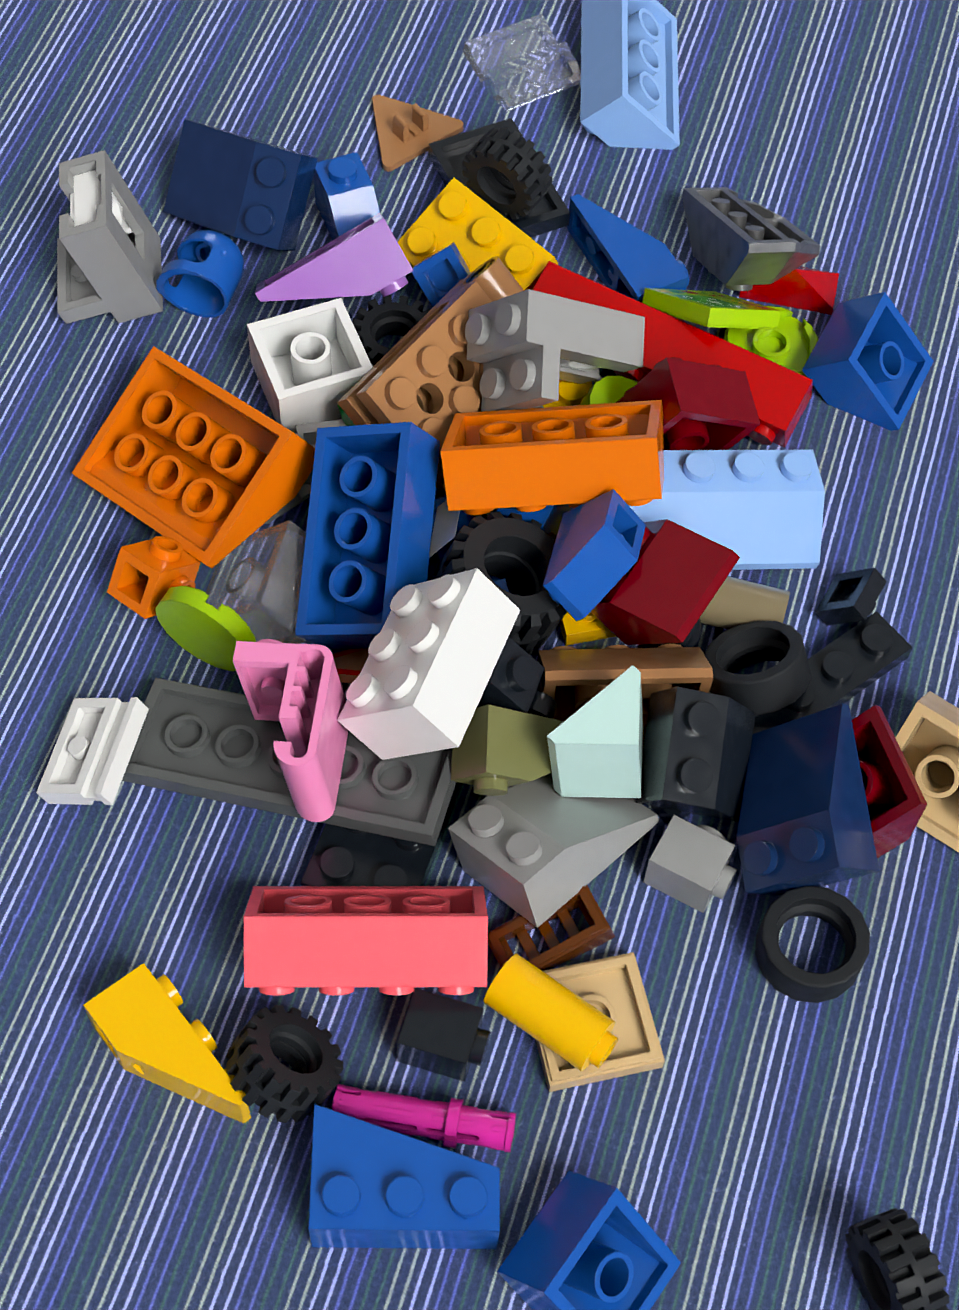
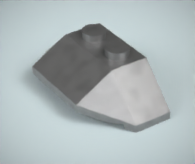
[682,187,820,291]

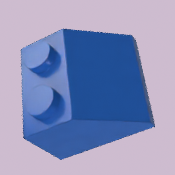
[802,292,934,431]
[497,1170,681,1310]

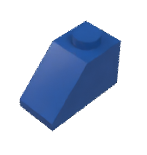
[313,152,380,240]

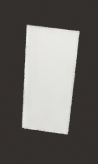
[429,500,460,558]

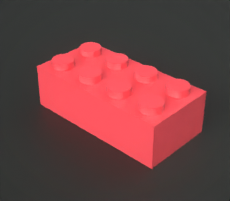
[244,886,488,996]

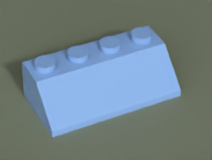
[580,0,680,150]
[629,450,825,570]

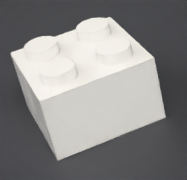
[247,298,373,432]

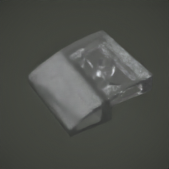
[463,14,581,112]

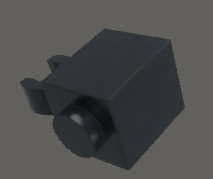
[477,637,558,719]

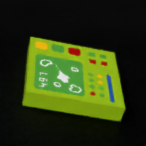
[642,288,781,330]

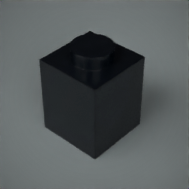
[397,988,491,1082]

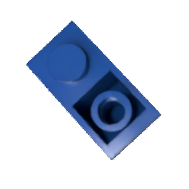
[543,489,646,621]

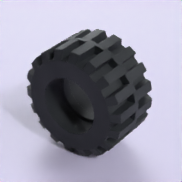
[433,512,567,654]

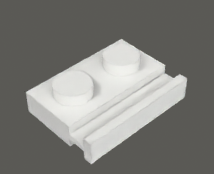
[36,697,149,805]

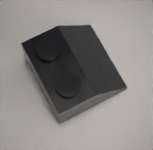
[636,686,755,822]

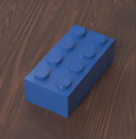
[295,422,440,649]

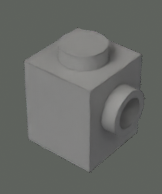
[643,815,737,913]

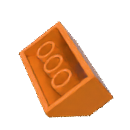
[440,400,664,515]

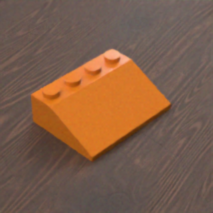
[72,346,315,568]

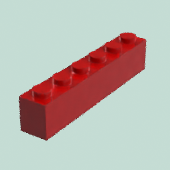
[533,261,813,447]

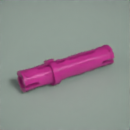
[332,1084,516,1153]

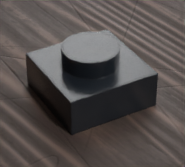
[815,568,887,626]

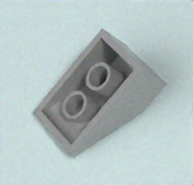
[448,773,659,928]

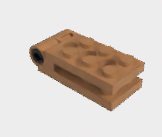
[337,256,524,462]

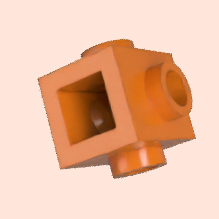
[107,536,201,619]

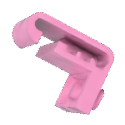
[232,639,349,822]

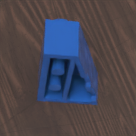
[308,1104,500,1249]

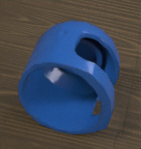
[156,230,244,318]

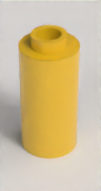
[484,954,618,1071]

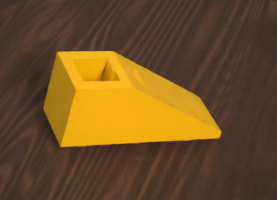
[84,963,251,1124]

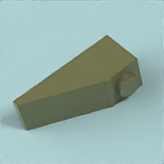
[451,705,564,796]

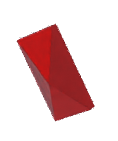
[739,266,839,315]

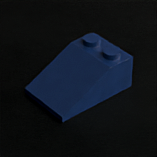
[163,119,318,250]
[737,703,880,896]

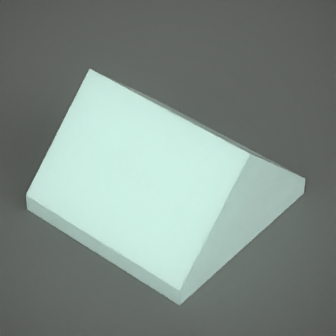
[547,665,643,798]

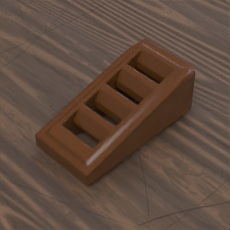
[488,885,615,971]

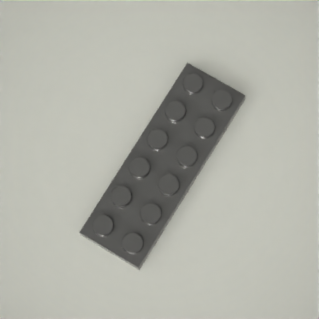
[122,678,456,846]

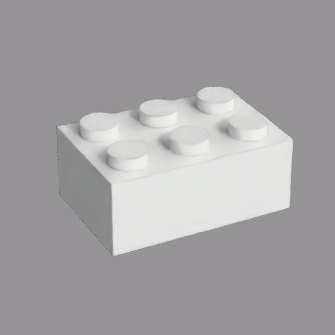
[337,568,520,760]

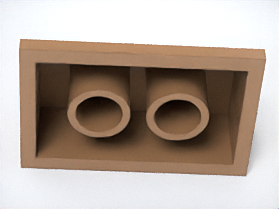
[537,644,713,731]

